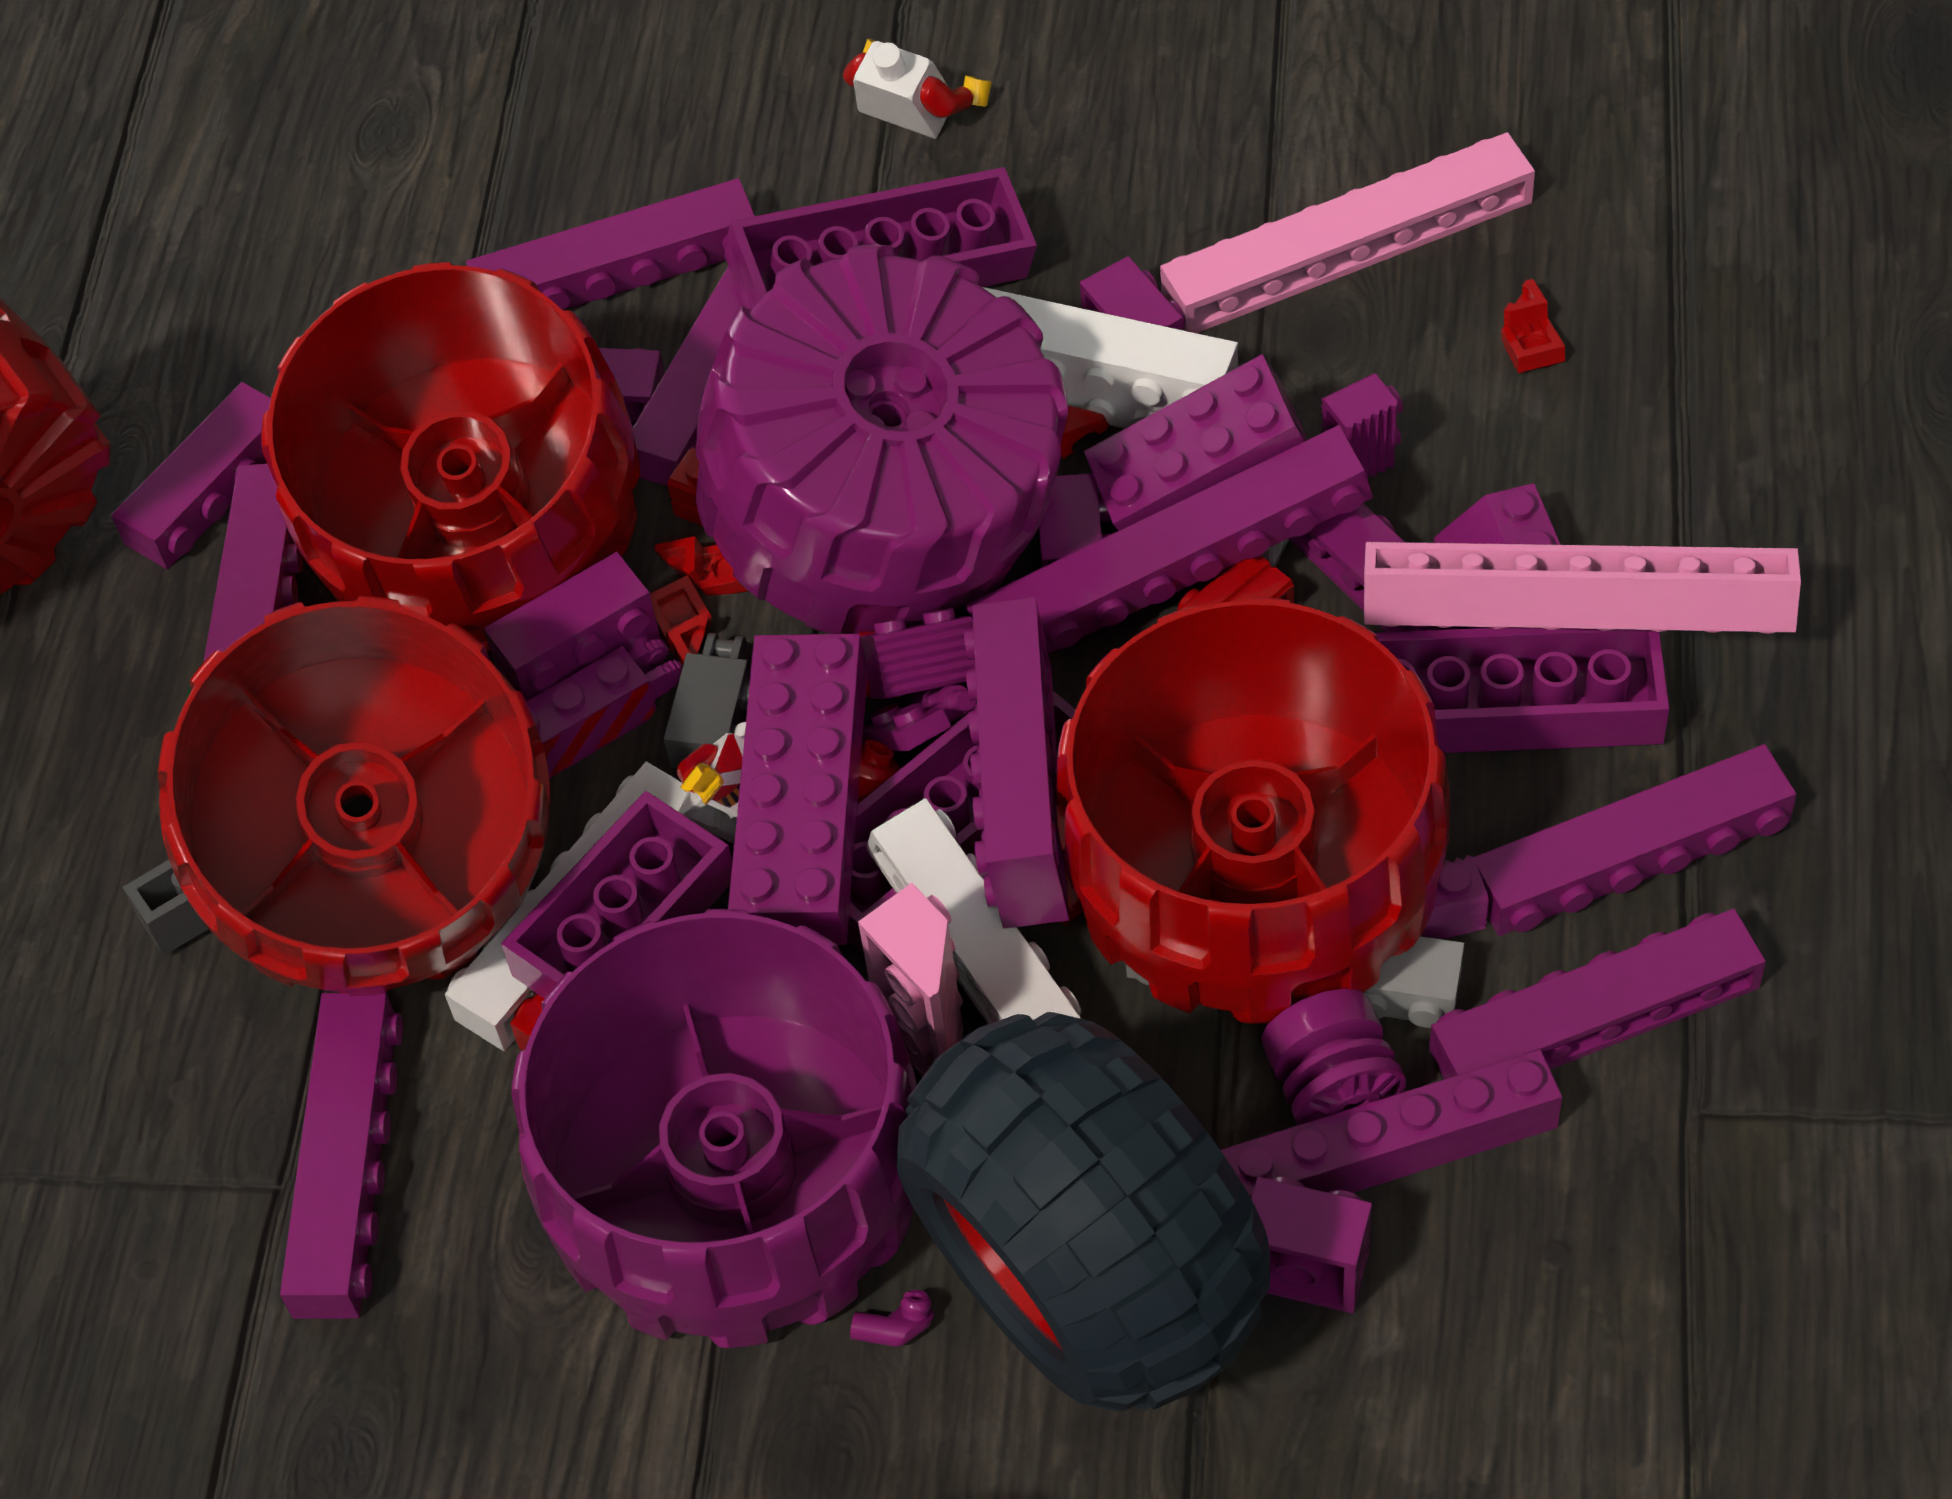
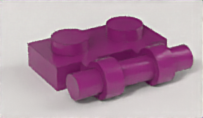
[862,685,976,751]

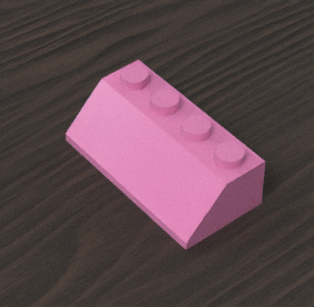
[858,883,964,1078]

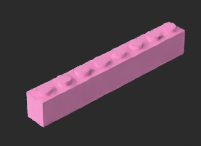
[1160,132,1535,333]
[1364,542,1801,634]

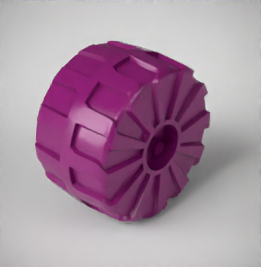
[696,245,1068,634]
[511,909,917,1348]

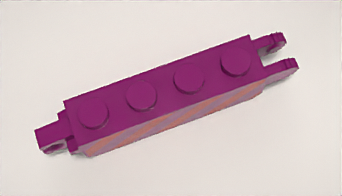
[526,638,683,779]

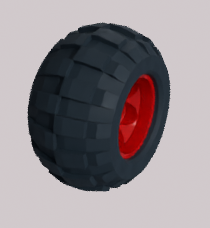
[897,1012,1270,1411]

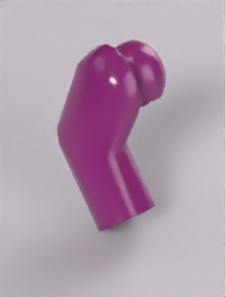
[850,1290,934,1347]

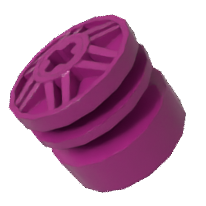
[1261,989,1406,1126]

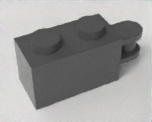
[664,633,750,768]

